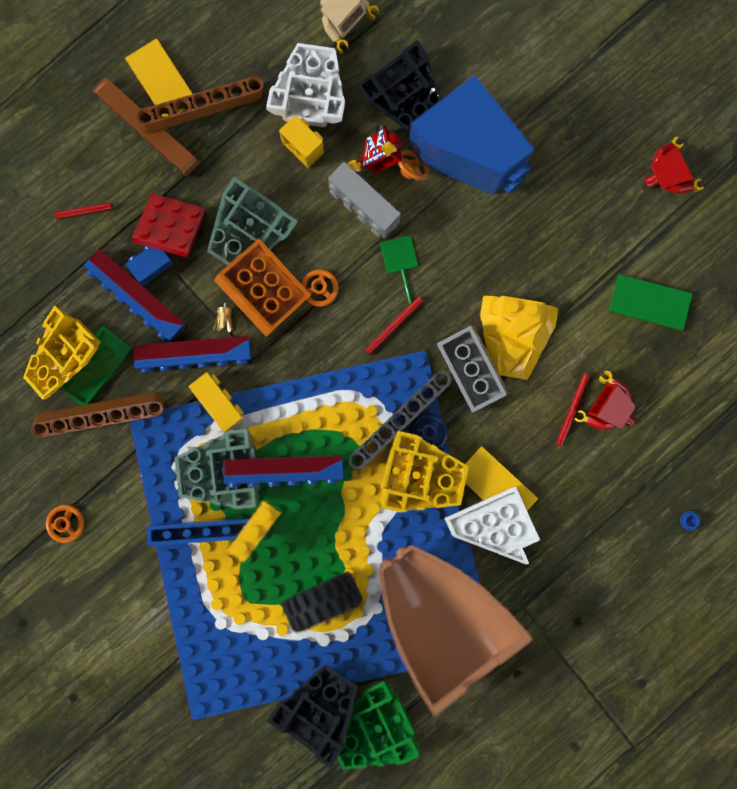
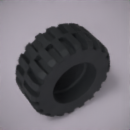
[282,571,362,633]

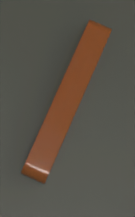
[136,76,263,133]
[92,77,200,177]
[31,392,165,437]

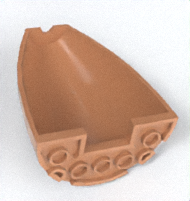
[379,545,533,715]

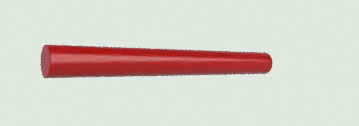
[365,297,423,355]
[556,373,591,447]

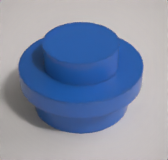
[680,511,700,531]

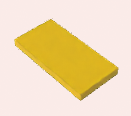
[125,38,192,117]
[465,446,538,511]

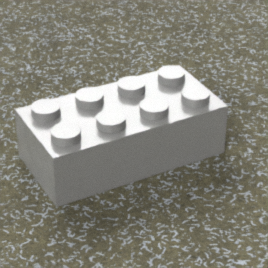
[328,162,401,239]
[437,326,509,413]

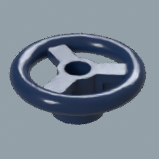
[410,414,448,449]

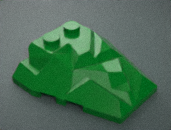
[337,681,421,770]

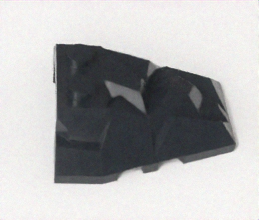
[356,40,442,133]
[267,664,358,769]

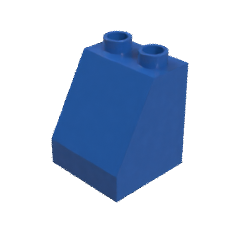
[408,75,534,195]

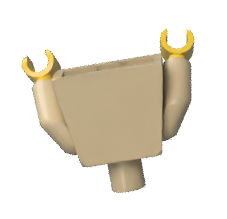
[320,0,379,53]

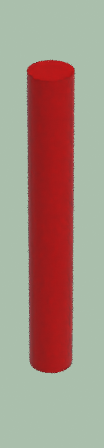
[54,202,113,220]

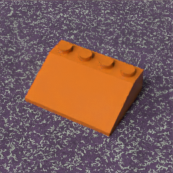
[214,239,311,337]

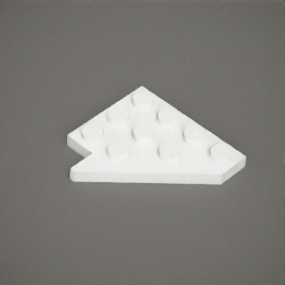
[444,486,540,565]

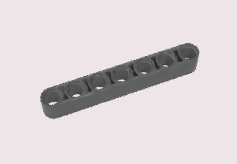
[349,371,451,469]

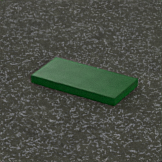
[608,274,692,331]
[59,325,133,405]

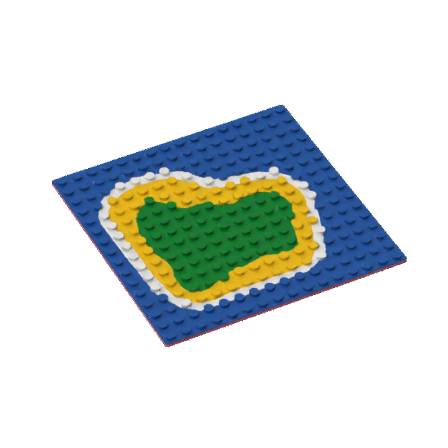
[130,351,480,720]

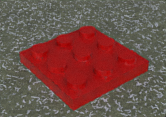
[132,193,206,258]

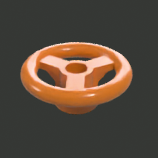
[398,150,430,181]
[301,269,339,307]
[46,504,84,543]

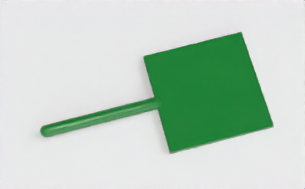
[380,236,418,304]

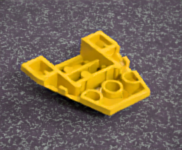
[480,296,558,380]
[23,306,101,400]
[381,431,469,512]

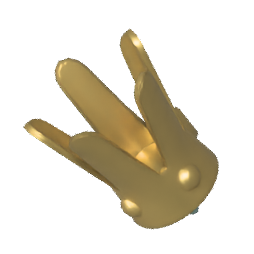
[213,303,233,332]

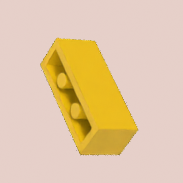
[188,372,244,433]
[227,500,282,562]

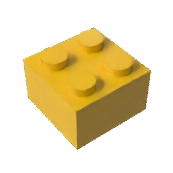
[279,115,324,168]

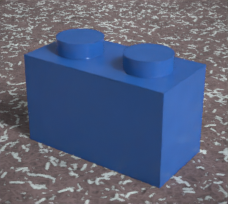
[126,246,173,286]

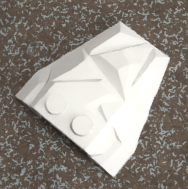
[266,43,345,127]

